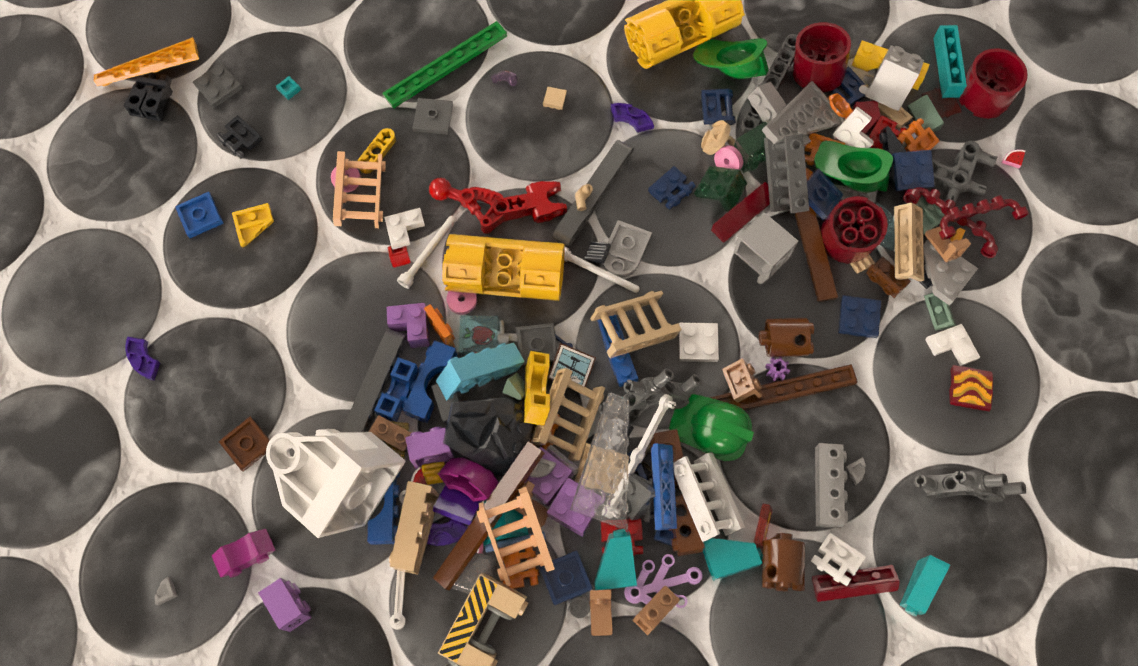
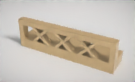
[894,203,924,281]

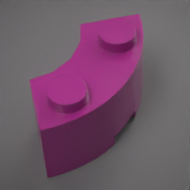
[438,457,499,502]
[212,529,275,578]

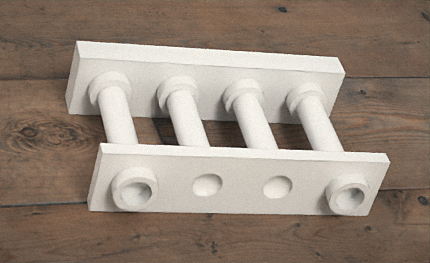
[673,453,745,542]

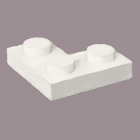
[833,107,874,148]
[385,208,425,249]
[925,324,980,366]

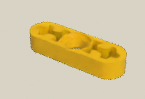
[358,128,396,174]

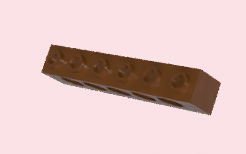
[650,429,705,556]

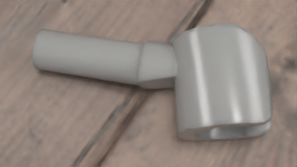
[498,320,510,345]

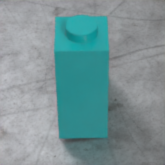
[594,529,637,590]
[703,538,763,581]
[900,555,950,616]

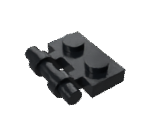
[216,115,263,159]

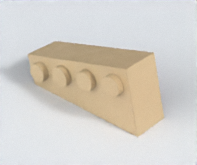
[389,481,439,575]

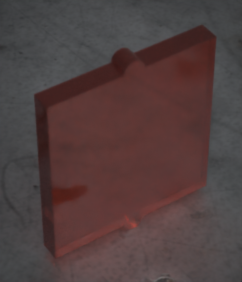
[921,88,961,118]

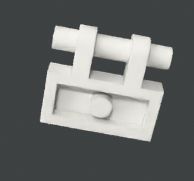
[811,533,866,586]

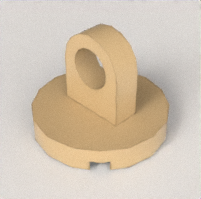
[701,120,737,155]

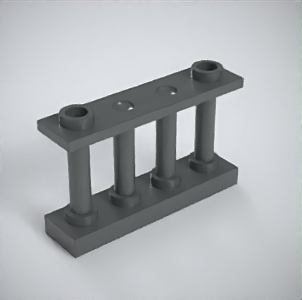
[764,134,809,213]

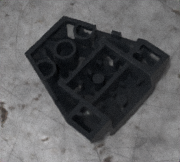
[443,396,533,476]

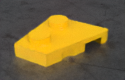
[232,203,274,247]

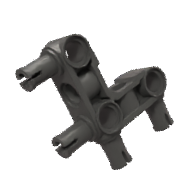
[932,141,998,203]
[599,368,702,424]
[914,471,1026,502]

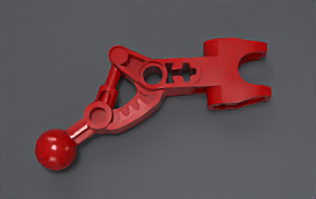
[429,178,567,234]

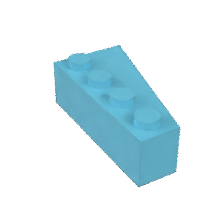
[436,342,525,401]

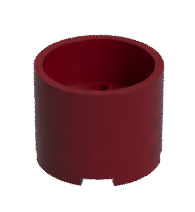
[793,22,851,92]
[959,48,1028,119]
[820,196,888,264]

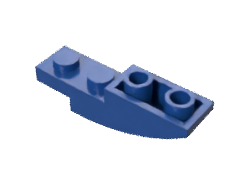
[597,315,638,387]

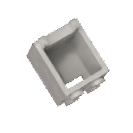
[859,45,924,111]
[734,212,798,284]

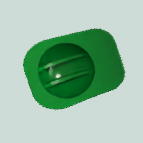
[693,38,769,79]
[814,141,893,193]
[669,394,754,461]

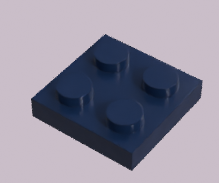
[892,150,935,191]
[807,168,844,219]
[838,295,881,339]
[539,551,593,606]

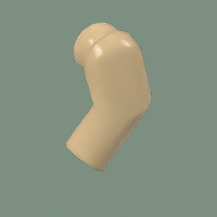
[575,184,593,211]

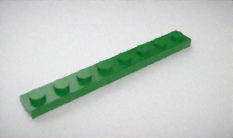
[382,21,507,109]

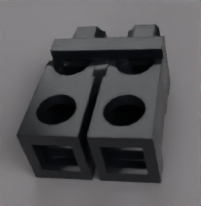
[123,72,173,121]

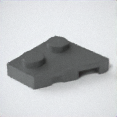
[621,474,655,520]

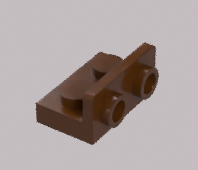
[866,256,911,298]

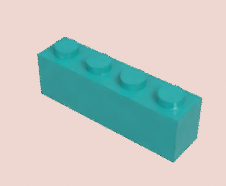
[933,25,967,98]

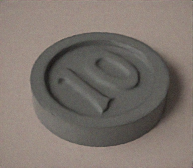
[569,597,590,618]

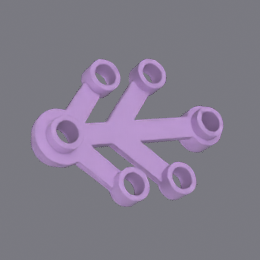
[624,554,702,608]

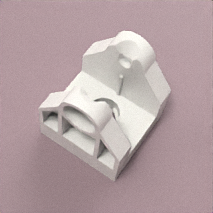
[266,429,406,538]

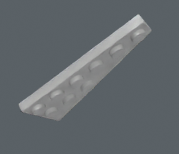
[762,81,845,144]

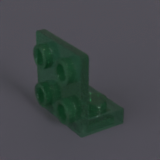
[694,166,747,212]

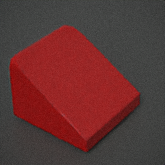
[387,246,411,268]

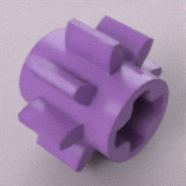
[765,357,790,381]

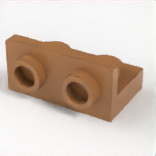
[722,358,762,403]

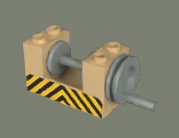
[438,572,528,666]

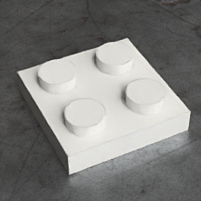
[679,323,719,362]

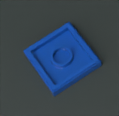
[175,192,224,238]

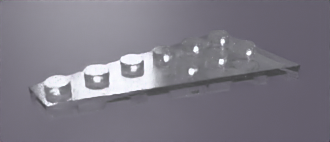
[570,393,629,531]

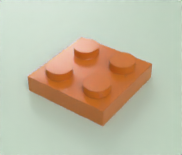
[424,304,455,347]

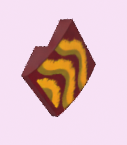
[949,365,993,412]

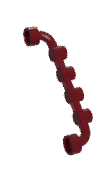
[903,187,998,258]
[939,195,1029,240]

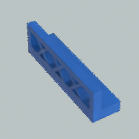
[651,443,677,530]

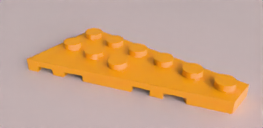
[94,37,199,86]

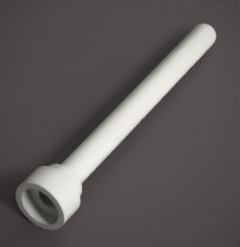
[397,215,455,289]
[564,247,640,293]

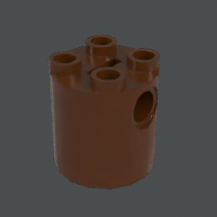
[759,318,814,357]
[762,533,805,592]

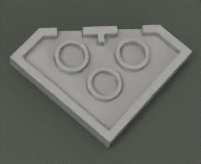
[923,239,978,306]

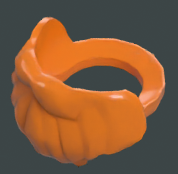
[829,93,853,119]

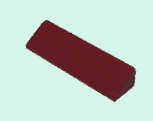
[711,182,770,243]
[812,565,900,602]

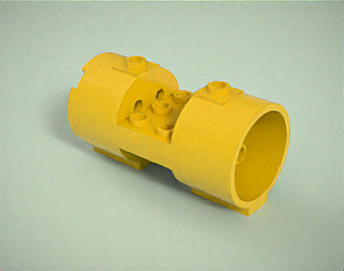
[624,0,745,69]
[442,234,565,301]

